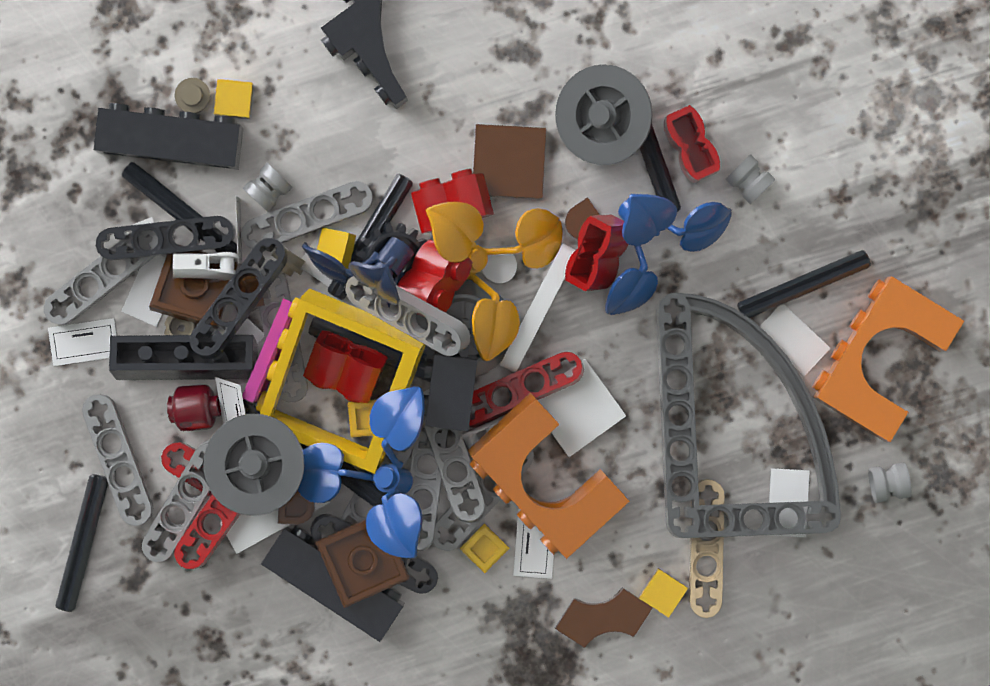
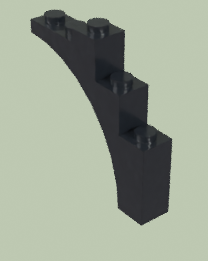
[321,0,408,109]

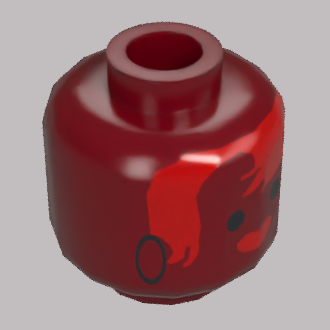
[167,384,221,431]

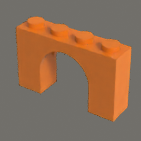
[812,276,964,442]
[468,393,630,559]

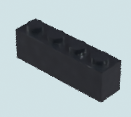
[93,103,244,170]
[109,335,258,380]
[261,525,405,642]

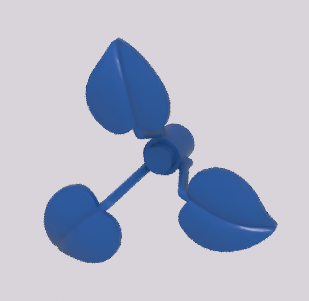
[605,194,732,315]
[298,387,425,559]

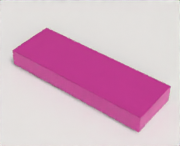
[242,298,292,403]

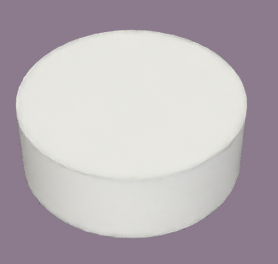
[482,254,517,284]

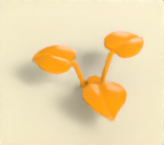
[426,202,563,361]

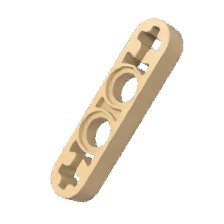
[689,479,725,618]

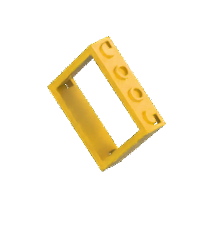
[256,288,426,474]

